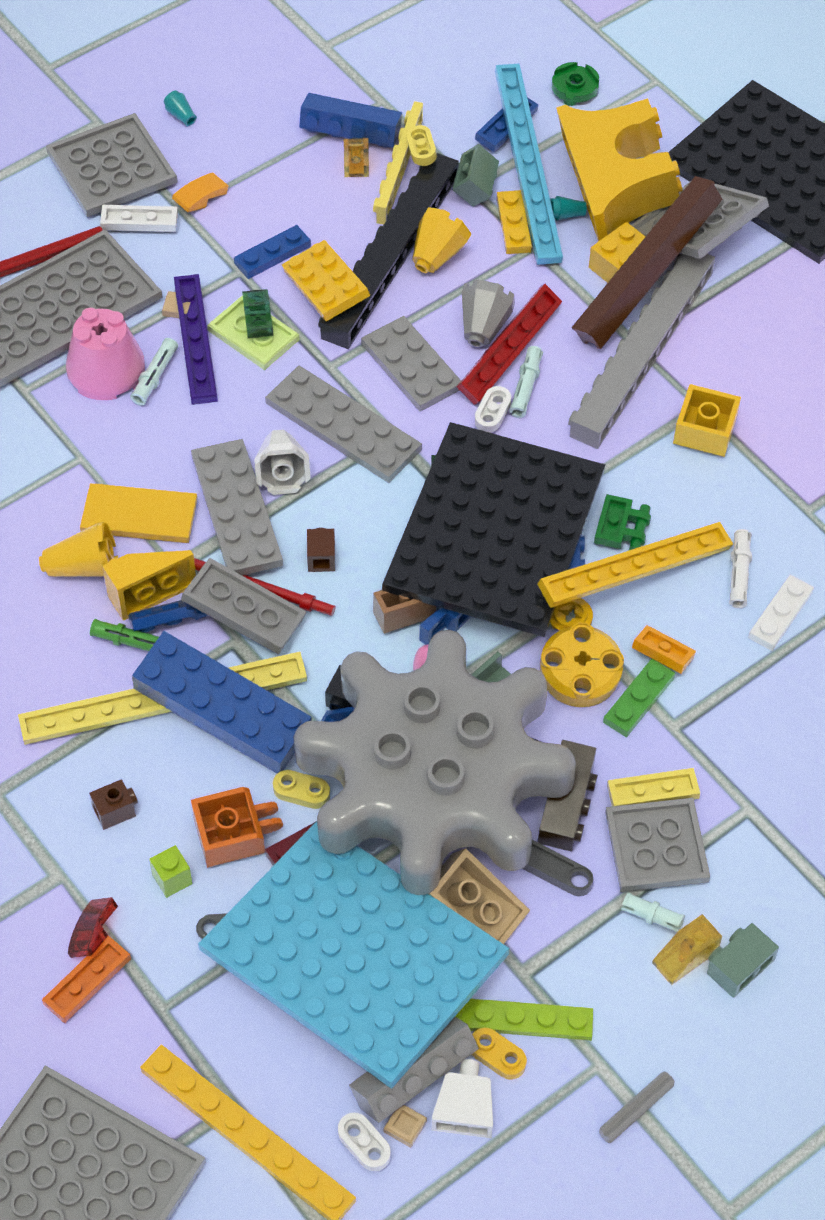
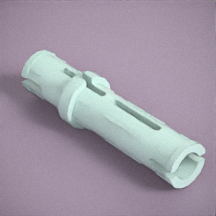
[130,337,179,406]
[509,346,544,418]

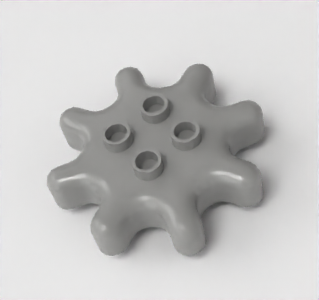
[293,630,576,895]

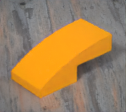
[172,172,229,212]

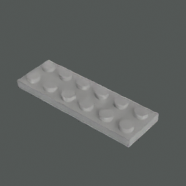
[265,365,422,483]
[191,438,283,576]

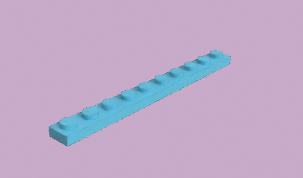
[495,63,563,265]

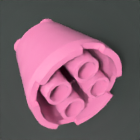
[66,308,145,400]

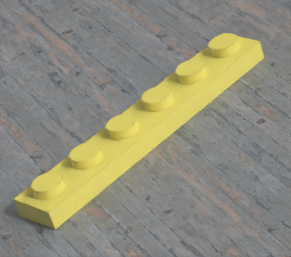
[373,101,423,225]

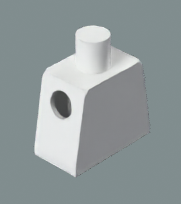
[431,1059,493,1139]

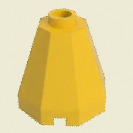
[412,207,472,273]

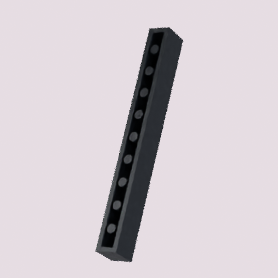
[318,153,459,350]

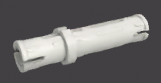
[729,529,753,608]

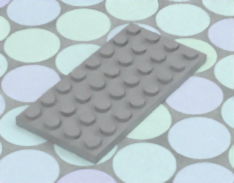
[0,229,163,387]

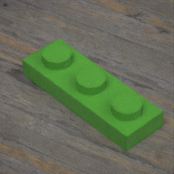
[603,658,675,738]

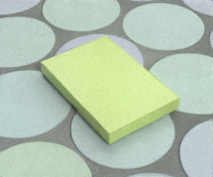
[207,295,300,371]

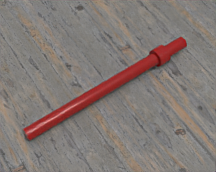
[194,558,336,616]

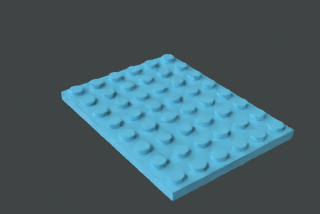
[198,821,509,1089]

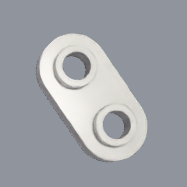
[475,386,511,433]
[338,1112,391,1172]

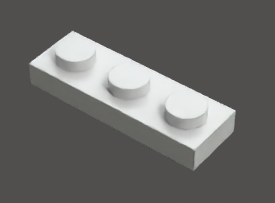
[100,205,178,232]
[748,574,814,651]

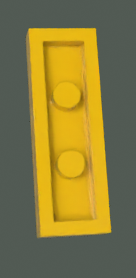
[496,190,532,254]

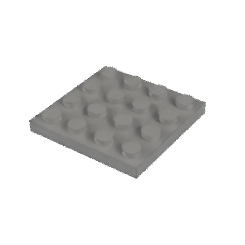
[46,113,178,217]
[632,181,769,259]

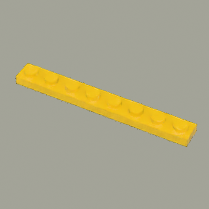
[537,522,733,608]
[140,1044,356,1220]

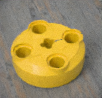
[540,622,624,707]

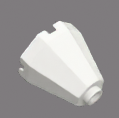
[254,429,311,495]

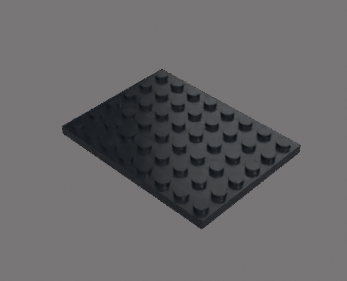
[668,80,825,264]
[382,422,606,637]

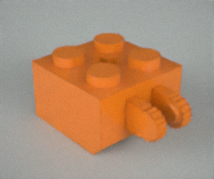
[191,787,283,868]

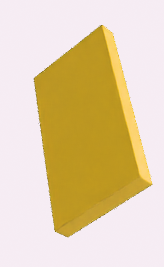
[80,483,198,543]

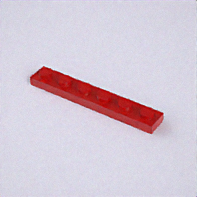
[456,283,563,405]

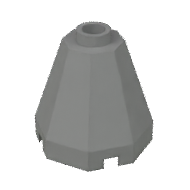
[462,279,515,347]

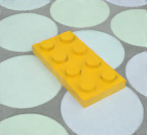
[281,240,370,321]

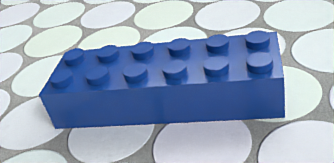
[132,631,312,773]

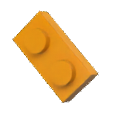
[632,625,696,674]

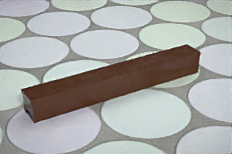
[571,176,723,349]

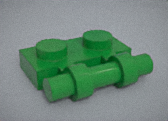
[594,494,651,550]

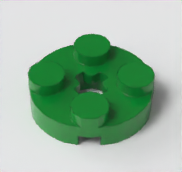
[551,62,600,106]

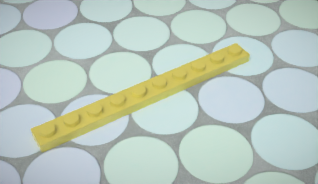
[18,652,307,745]

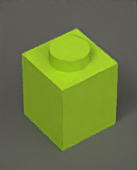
[149,845,193,898]

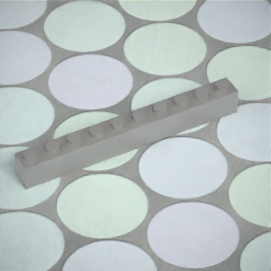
[568,253,716,449]

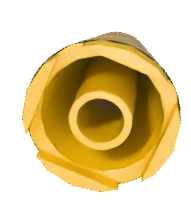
[39,522,118,577]

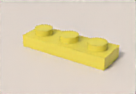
[607,768,700,806]

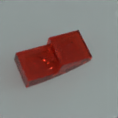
[67,897,118,958]

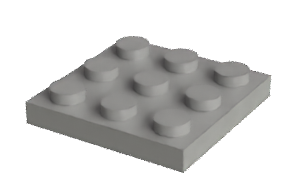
[605,798,710,892]

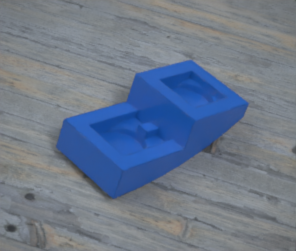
[419,608,471,645]

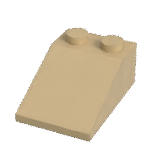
[428,848,530,944]

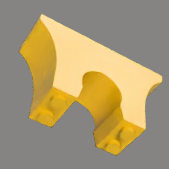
[556,98,683,241]

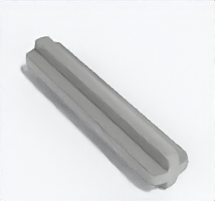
[599,1071,675,1143]

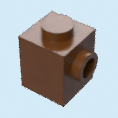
[89,779,138,830]

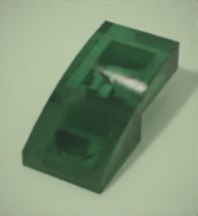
[242,289,274,338]

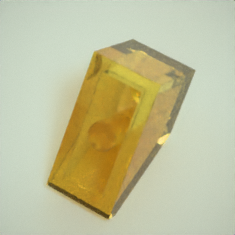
[343,138,369,178]
[652,914,723,986]

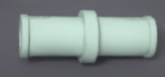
[621,892,685,933]

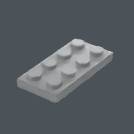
[361,315,461,412]
[181,558,307,655]

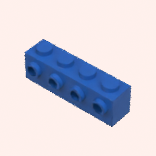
[299,92,402,148]

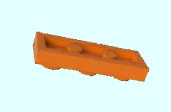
[42,935,131,1024]

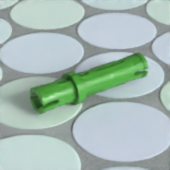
[90,619,159,651]

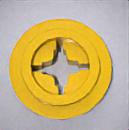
[550,598,593,631]

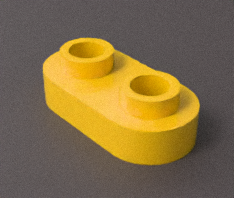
[471,1028,527,1080]

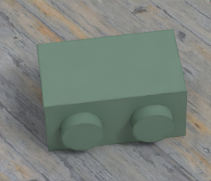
[452,144,499,207]
[707,923,779,998]

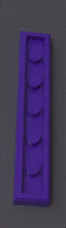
[174,274,218,405]

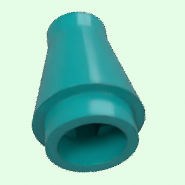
[163,90,197,126]
[550,196,587,221]

